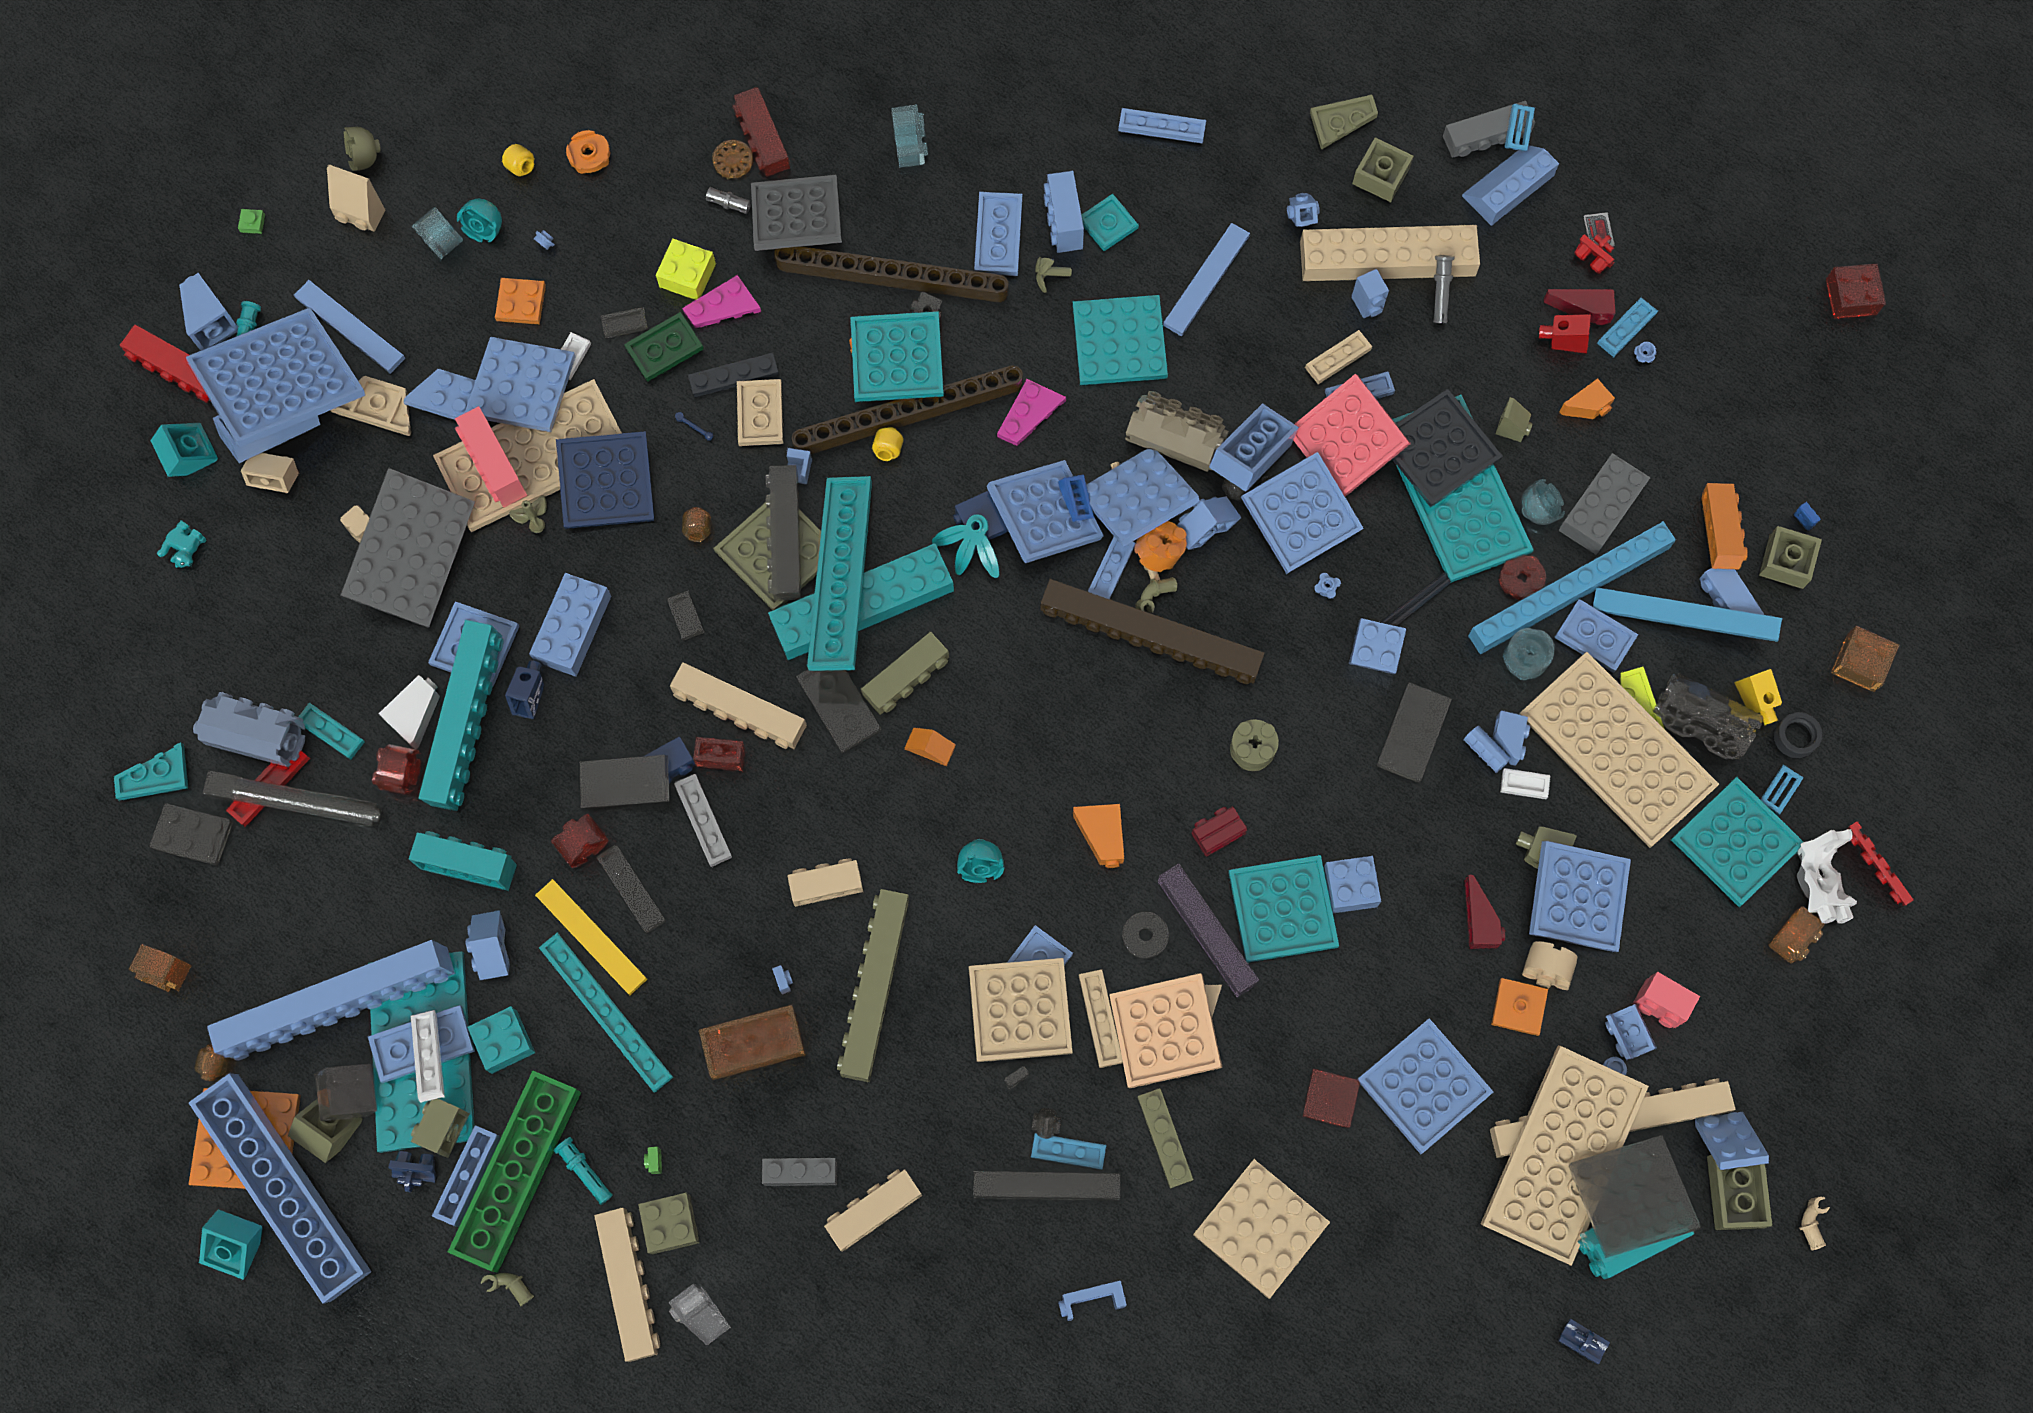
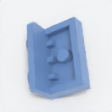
[1605,1004,1657,1060]

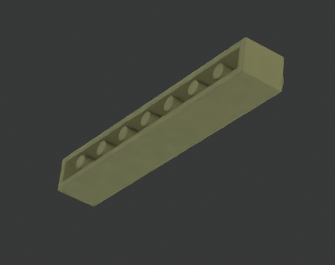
[837,889,909,1082]

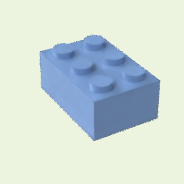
[1044,171,1084,253]

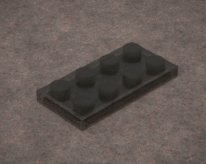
[1376,683,1452,783]

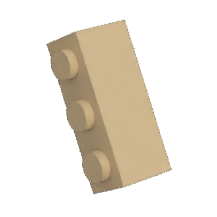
[788,859,863,907]

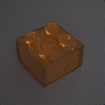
[1831,626,1899,692]

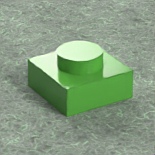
[238,209,265,234]
[644,1147,662,1174]

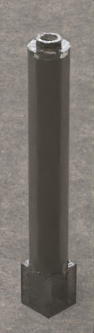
[203,771,382,826]

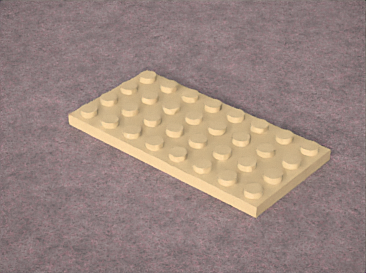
[433,379,622,532]
[1519,652,1719,848]
[1481,1045,1649,1266]

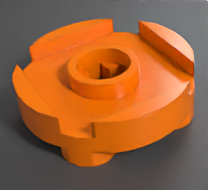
[566,130,610,174]

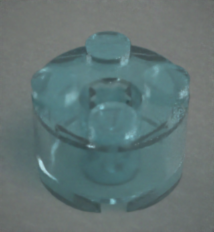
[412,207,463,259]
[1503,628,1554,680]

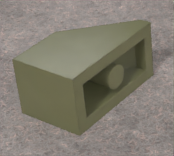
[1496,397,1533,442]

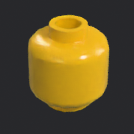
[502,144,534,176]
[872,427,903,461]

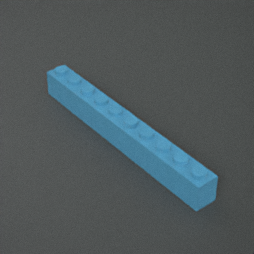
[1468,522,1676,654]

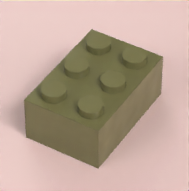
[1707,1155,1772,1230]

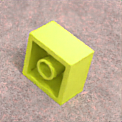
[656,239,716,300]

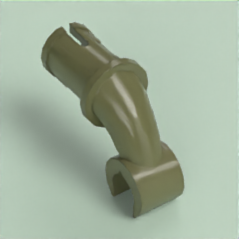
[1135,577,1177,613]
[481,1273,534,1306]

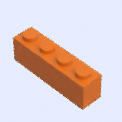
[1702,483,1747,569]

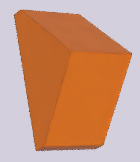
[905,728,956,766]

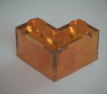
[129,944,191,992]

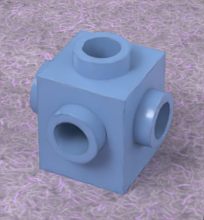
[1287,193,1319,227]

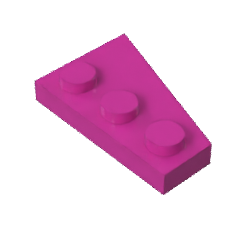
[682,275,761,328]
[997,379,1066,446]

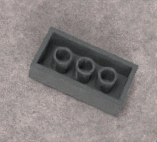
[1559,453,1650,555]

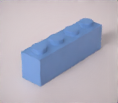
[432,1125,501,1227]

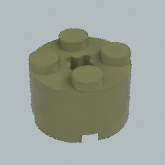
[1230,720,1278,771]

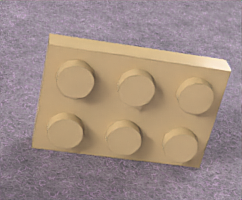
[737,379,783,446]

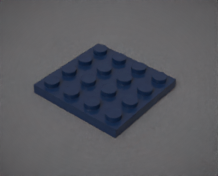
[556,431,654,529]

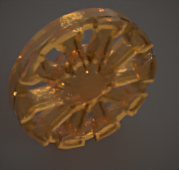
[713,140,753,179]

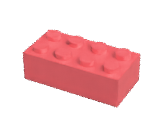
[455,406,528,508]

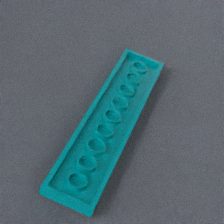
[807,476,872,671]

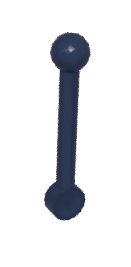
[675,412,713,440]

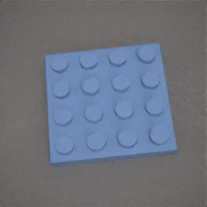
[465,337,576,432]
[1086,449,1200,547]
[1241,452,1364,574]
[986,460,1103,563]
[1529,841,1631,952]
[1357,1018,1493,1154]

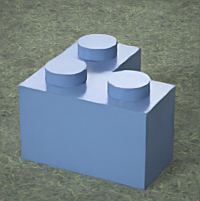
[1177,496,1241,550]
[466,911,509,980]

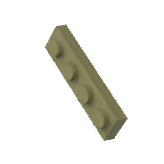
[1137,1089,1193,1189]

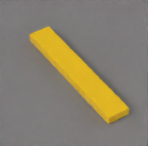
[535,879,647,995]

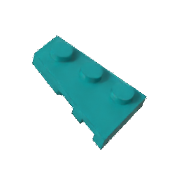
[114,742,188,800]

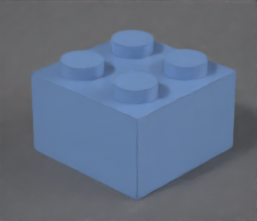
[1349,618,1406,674]
[1323,856,1381,913]

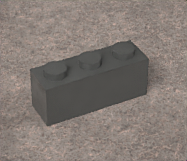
[762,1158,837,1186]

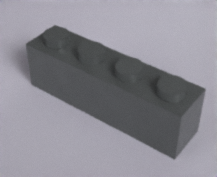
[1443,101,1535,158]

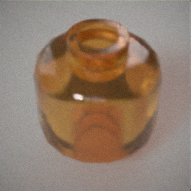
[682,507,711,542]
[194,1044,230,1081]

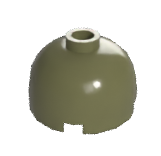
[344,127,380,171]

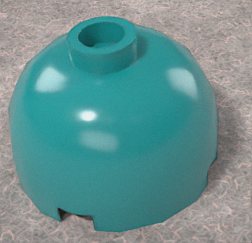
[457,198,502,242]
[957,839,1004,883]

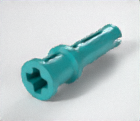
[236,301,261,337]
[553,1137,613,1205]

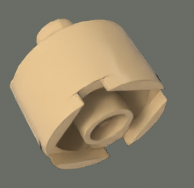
[1522,942,1578,990]

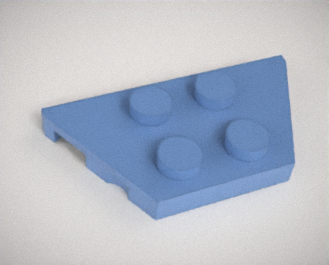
[404,369,475,420]

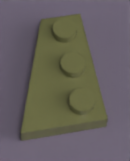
[1310,95,1378,149]

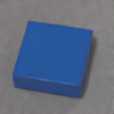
[1794,502,1821,531]

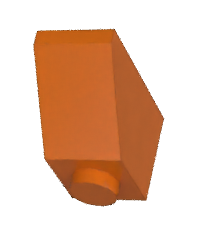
[1559,379,1615,419]

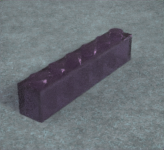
[1158,863,1259,997]

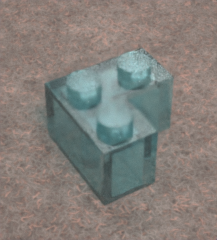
[891,105,928,168]

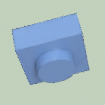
[772,965,793,994]

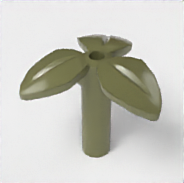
[1035,257,1072,293]
[509,496,547,533]

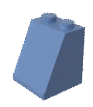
[180,273,238,351]

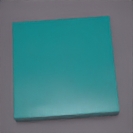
[1081,194,1139,251]

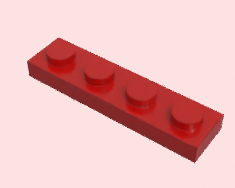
[226,750,310,827]

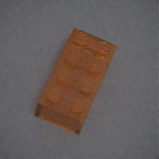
[699,1005,806,1080]

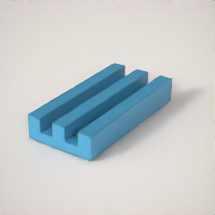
[1505,104,1535,152]
[1760,765,1803,816]

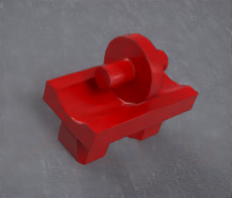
[1575,234,1614,274]

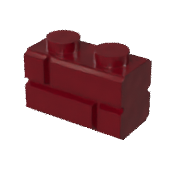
[1192,806,1247,857]

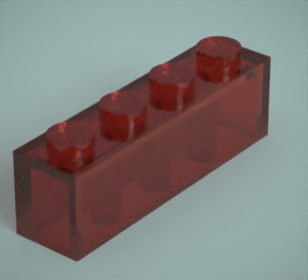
[732,87,790,177]

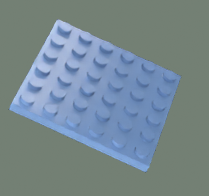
[186,308,365,448]

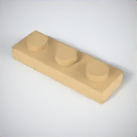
[1305,330,1372,384]

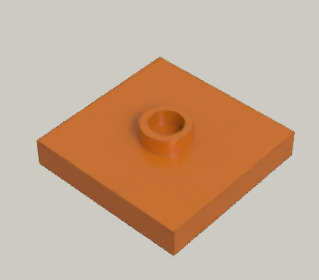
[1491,978,1548,1036]

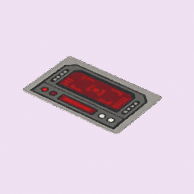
[1584,213,1615,247]

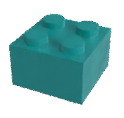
[467,1006,535,1074]

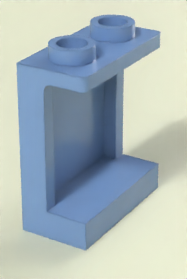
[1059,1280,1126,1321]

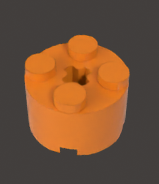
[1135,521,1187,572]

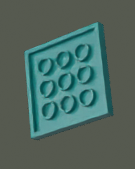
[1073,295,1168,385]
[851,312,944,402]
[1671,777,1803,907]
[1228,855,1339,963]

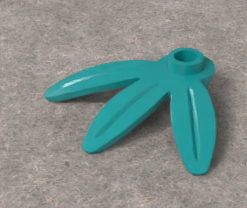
[932,515,999,578]

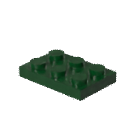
[624,312,704,382]

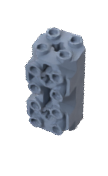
[193,692,305,767]

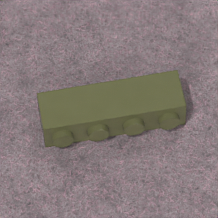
[861,632,949,715]

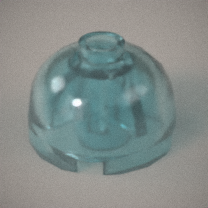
[1521,479,1565,525]

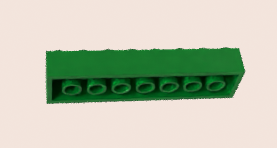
[448,1071,581,1273]

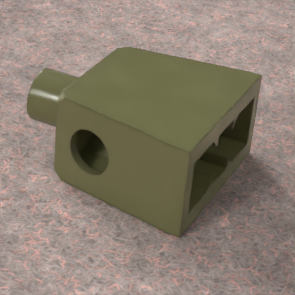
[1516,827,1576,869]

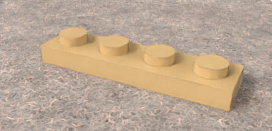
[1079,970,1123,1068]

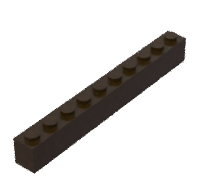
[1041,579,1264,684]

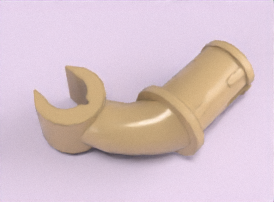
[1799,1197,1830,1250]

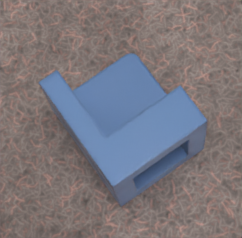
[785,448,812,484]

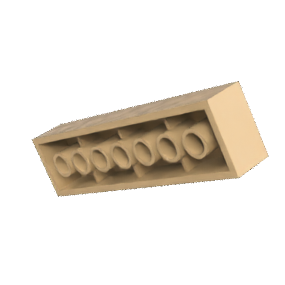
[1300,225,1480,281]

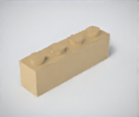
[824,1169,922,1252]

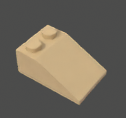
[327,165,385,232]

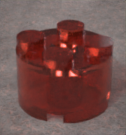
[372,744,421,795]
[551,814,608,868]

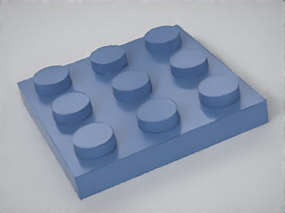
[428,602,519,687]

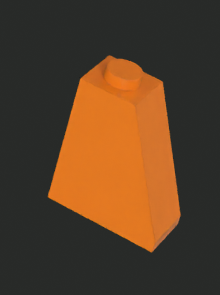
[1073,804,1124,868]

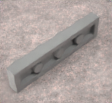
[674,774,732,867]

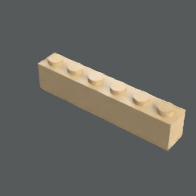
[670,663,807,749]
[594,1208,660,1362]

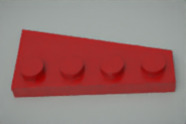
[1847,822,1913,906]

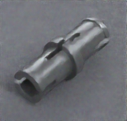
[706,187,751,214]

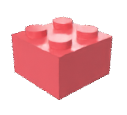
[1633,972,1700,1028]

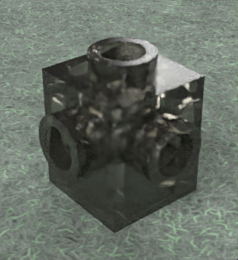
[909,292,942,318]

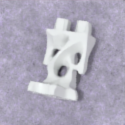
[1797,829,1857,923]

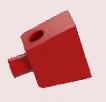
[1539,315,1591,353]

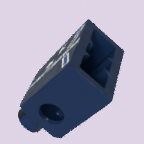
[505,660,544,719]

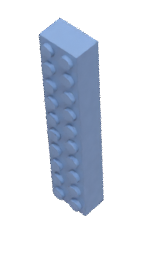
[207,940,455,1060]
[189,1074,371,1303]

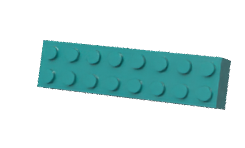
[768,544,954,660]
[419,620,504,811]

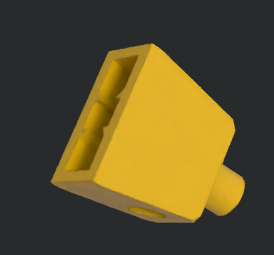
[1735,669,1782,725]

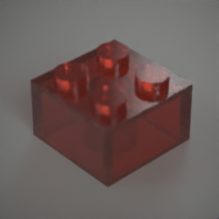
[1826,264,1886,319]

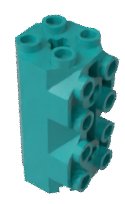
[1577,1190,1694,1279]

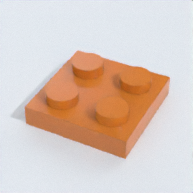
[495,278,546,324]

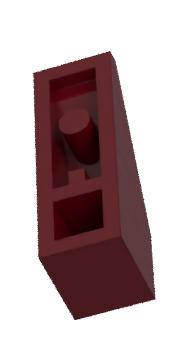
[1544,289,1615,325]
[1465,875,1505,949]

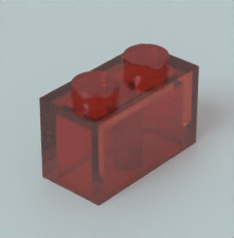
[693,737,745,771]

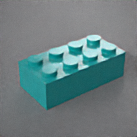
[409,831,517,891]

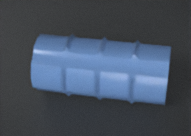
[1464,725,1511,773]

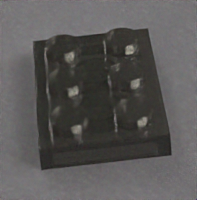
[149,803,233,866]

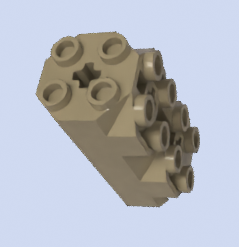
[1125,391,1229,472]

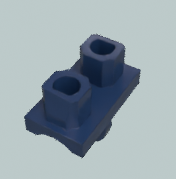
[389,1151,437,1192]
[1558,1319,1610,1364]

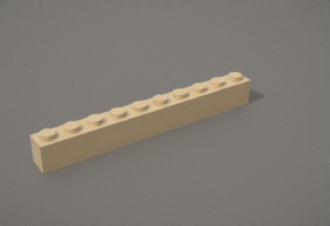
[1490,1079,1736,1158]

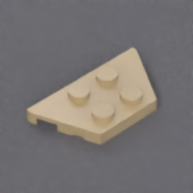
[330,376,411,436]

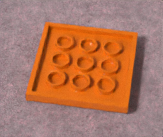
[189,1088,301,1189]

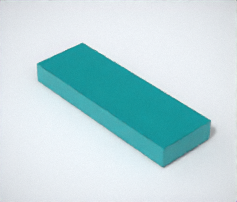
[298,703,365,760]

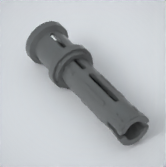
[1433,255,1455,323]

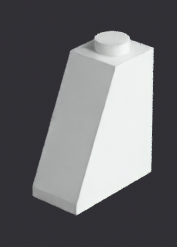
[379,675,440,750]

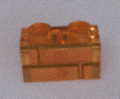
[1769,906,1825,963]

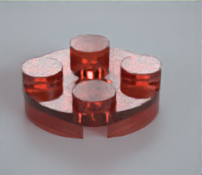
[1499,555,1546,600]

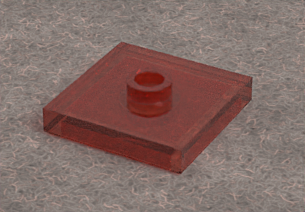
[1302,1069,1360,1128]

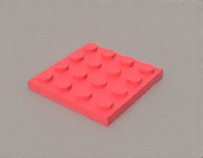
[1294,374,1411,496]

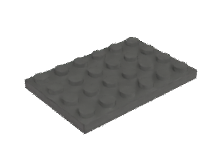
[340,468,475,628]

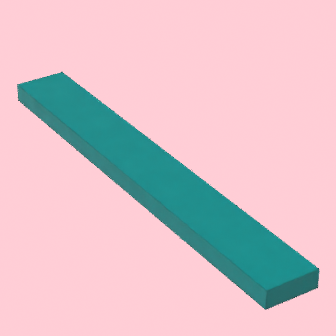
[539,933,673,1093]

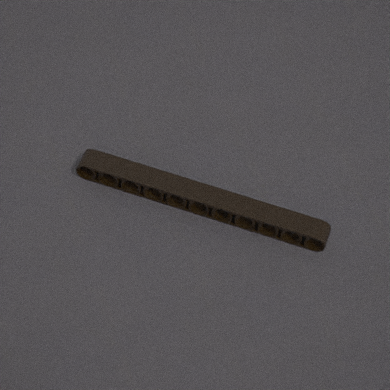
[775,246,1008,302]
[792,365,1023,454]

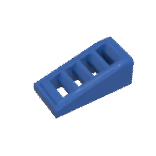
[1058,475,1094,522]

